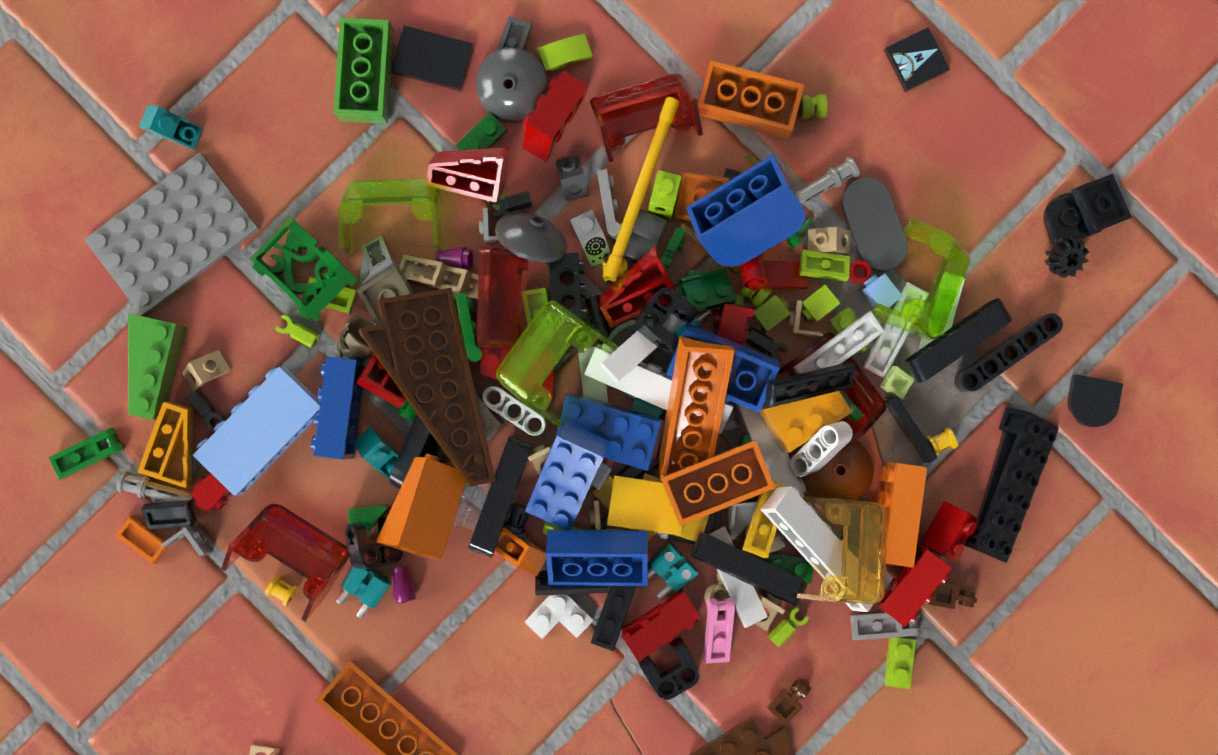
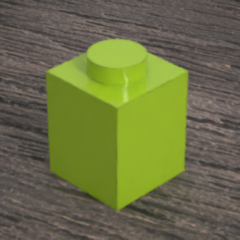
[801,284,840,324]
[752,295,791,334]

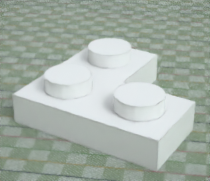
[525,595,594,639]

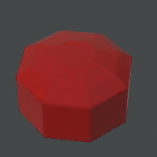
[849,260,872,285]

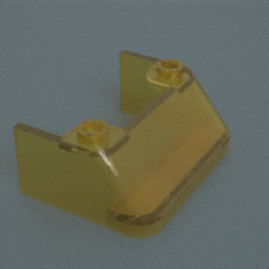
[797,497,888,604]

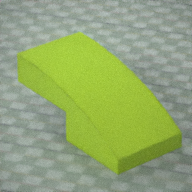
[536,34,593,72]

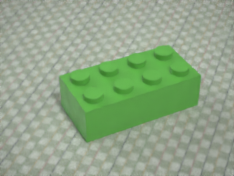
[334,17,394,124]

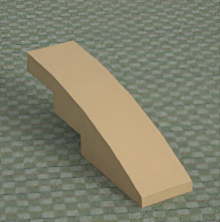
[399,255,497,304]

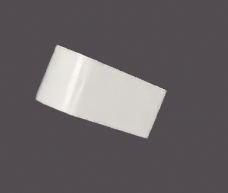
[483,387,547,436]
[790,421,853,477]

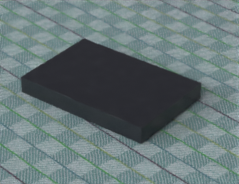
[391,25,474,91]

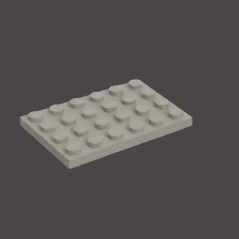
[84,152,260,316]

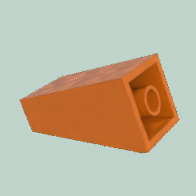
[376,454,466,560]

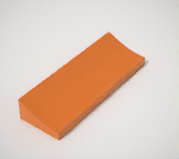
[657,336,735,482]
[316,661,458,755]

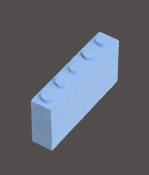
[193,367,320,496]

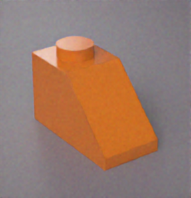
[495,527,546,576]

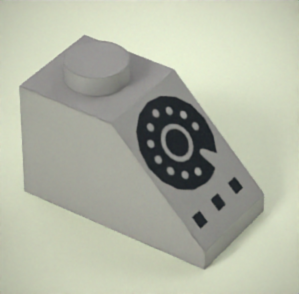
[570,210,611,268]

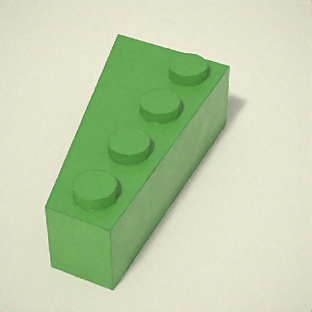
[128,313,186,420]

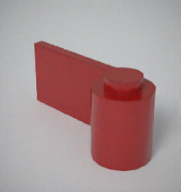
[740,253,809,291]

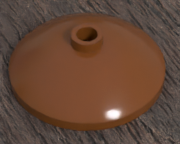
[801,437,874,506]

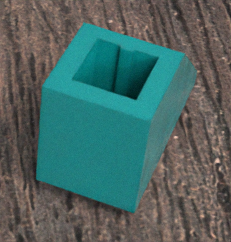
[139,105,203,150]
[353,426,399,479]

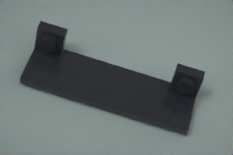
[964,407,1059,563]

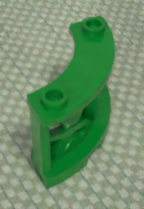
[250,216,358,322]

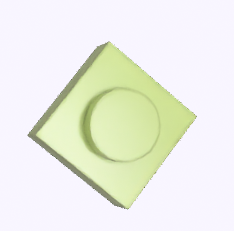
[880,366,914,400]

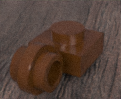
[928,582,978,609]
[767,677,811,726]

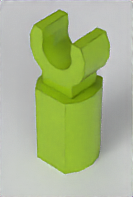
[275,315,321,348]
[768,606,808,648]

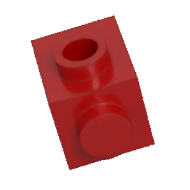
[190,473,231,511]

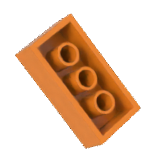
[696,60,805,139]
[661,440,775,526]
[870,462,927,568]

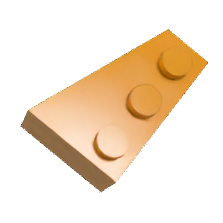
[758,391,852,453]
[137,401,194,488]

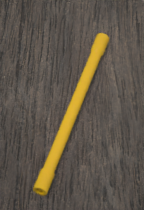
[602,97,680,281]

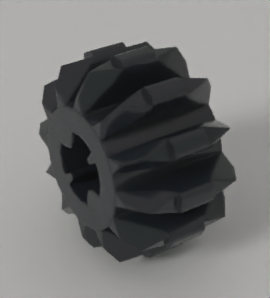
[1044,236,1089,278]

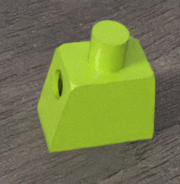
[648,170,682,222]

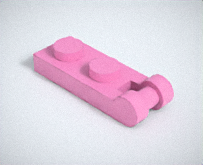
[703,597,735,664]

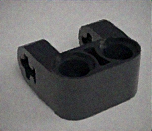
[635,288,699,353]
[345,517,403,569]
[639,636,699,700]

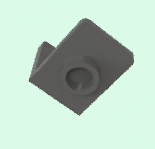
[556,155,589,201]

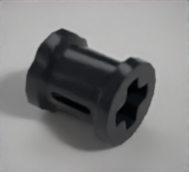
[504,503,530,534]

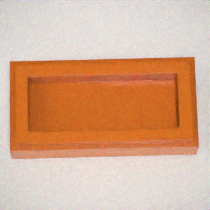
[115,515,170,565]

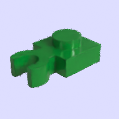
[662,227,687,270]

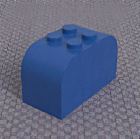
[686,154,806,267]

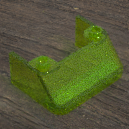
[338,178,443,254]
[871,218,970,340]
[496,301,619,427]

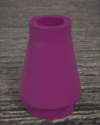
[436,247,473,270]
[393,566,417,604]

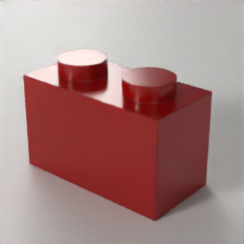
[920,501,978,562]

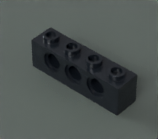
[549,252,588,354]

